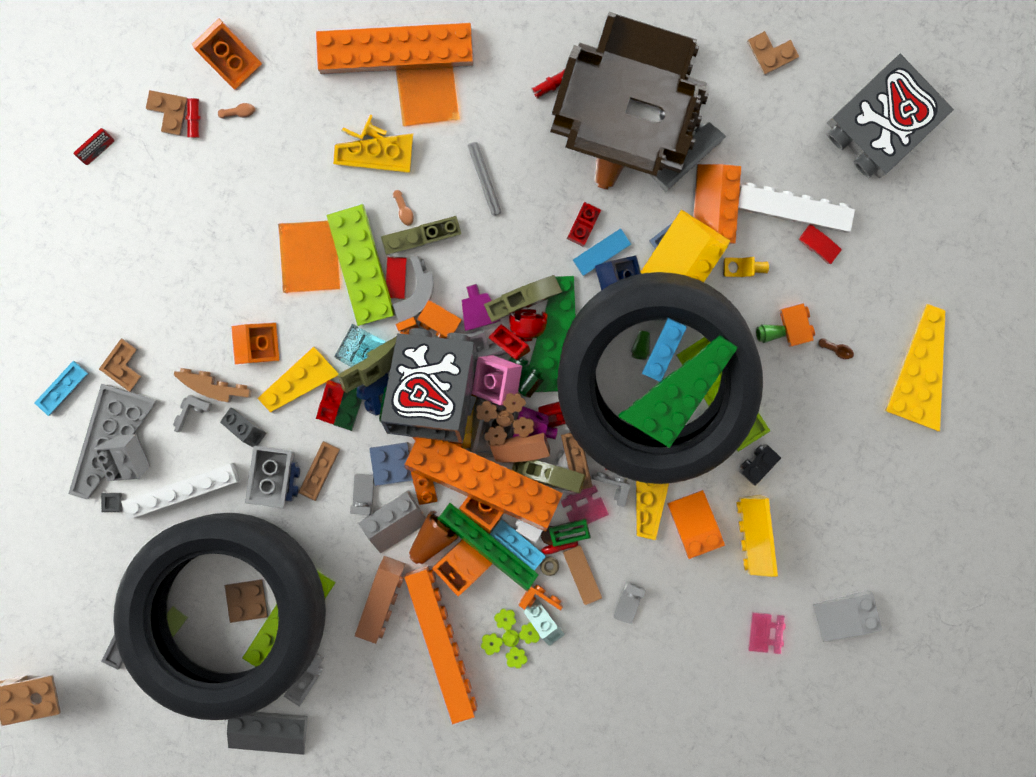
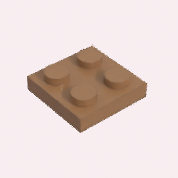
[224,579,268,623]

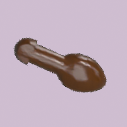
[818,338,854,359]

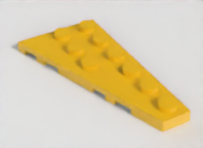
[885,304,945,432]

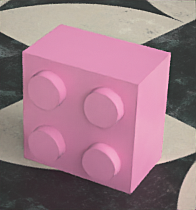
[472,355,522,406]

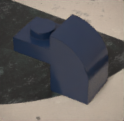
[357,372,389,416]

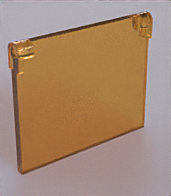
[396,66,460,127]
[278,221,340,293]

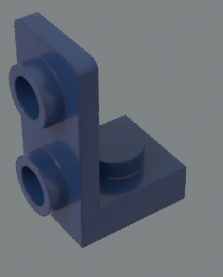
[285,462,300,501]

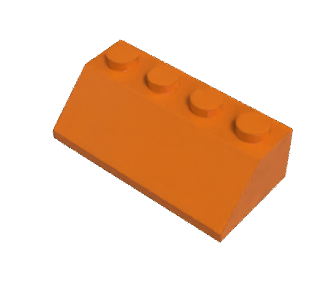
[693,164,741,244]

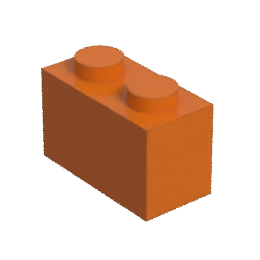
[417,300,462,339]
[779,303,815,347]

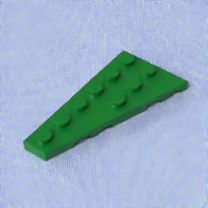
[529,276,576,392]
[618,336,737,448]

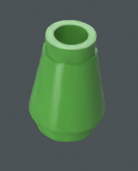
[756,324,786,343]
[631,331,650,360]

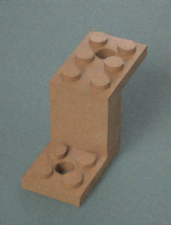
[0,675,61,726]

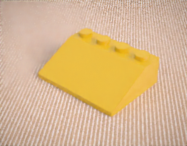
[641,209,730,282]
[736,494,778,577]

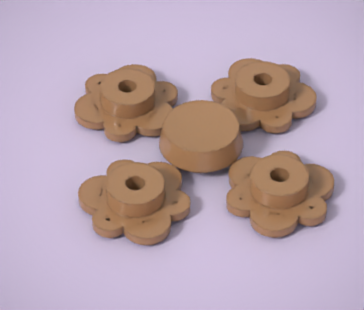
[476,393,534,445]

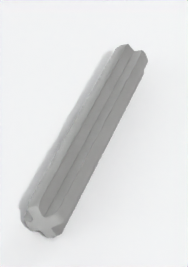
[468,142,501,216]

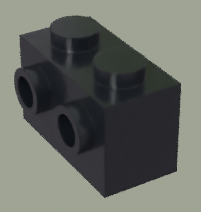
[739,444,781,486]

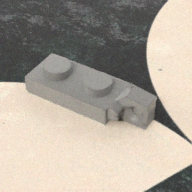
[284,654,324,707]

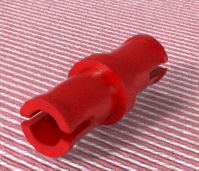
[531,69,565,99]
[185,98,201,138]

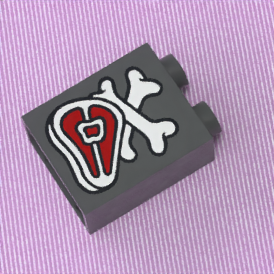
[827,53,954,178]
[381,328,478,443]

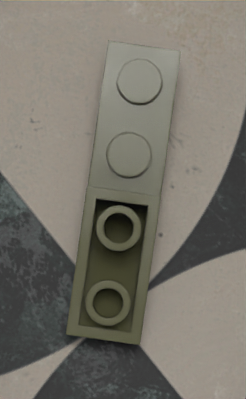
[381,216,461,255]
[484,275,562,323]
[338,336,397,393]
[511,460,586,494]

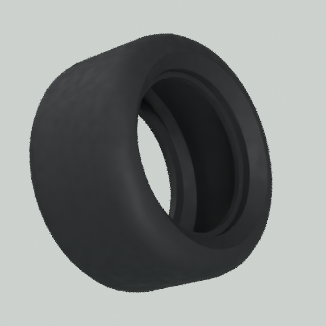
[557,272,763,484]
[113,513,326,720]

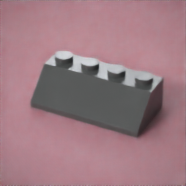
[650,122,726,192]
[227,712,308,755]

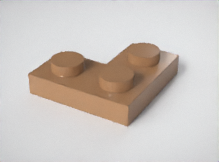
[747,31,799,75]
[146,90,187,136]
[99,338,142,392]

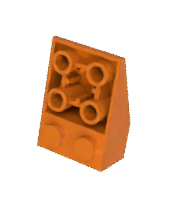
[432,539,492,596]

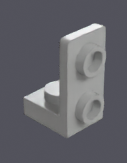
[173,395,212,432]
[592,472,630,507]
[350,474,374,515]
[614,582,646,624]

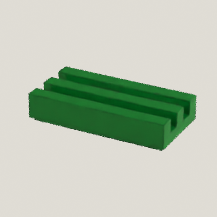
[549,518,591,547]

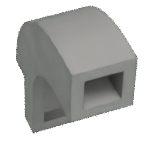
[393,256,434,322]

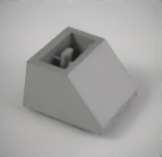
[93,434,150,481]

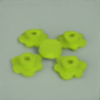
[481,609,540,669]

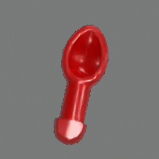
[541,541,578,554]

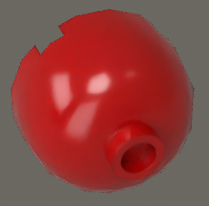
[509,309,547,342]

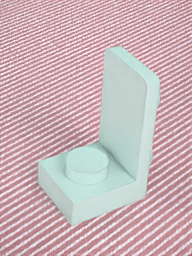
[523,600,565,646]

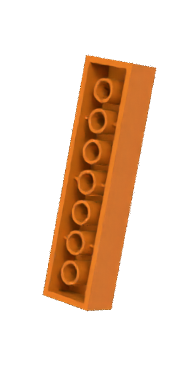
[316,23,473,74]
[405,438,563,532]
[404,566,478,724]

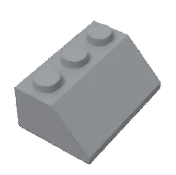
[358,491,426,553]

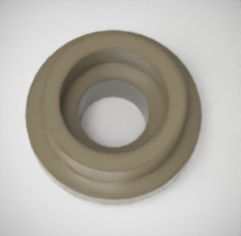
[540,557,559,576]

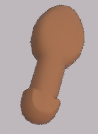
[217,103,255,119]
[393,190,414,226]

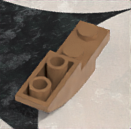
[174,368,252,402]

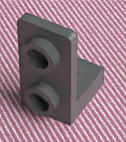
[220,408,267,447]

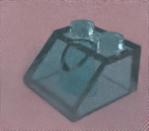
[334,323,386,367]

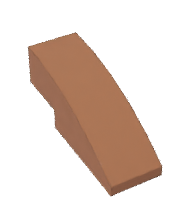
[490,433,550,462]

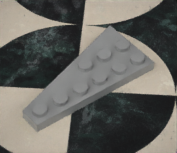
[68,384,158,499]

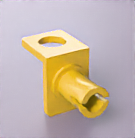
[341,115,387,140]
[723,257,769,277]

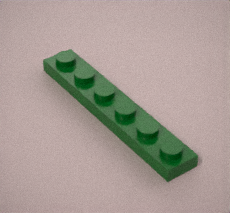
[437,503,539,591]

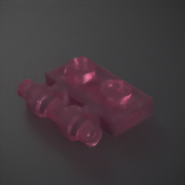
[561,485,609,529]
[748,612,786,654]

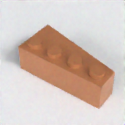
[355,556,406,644]

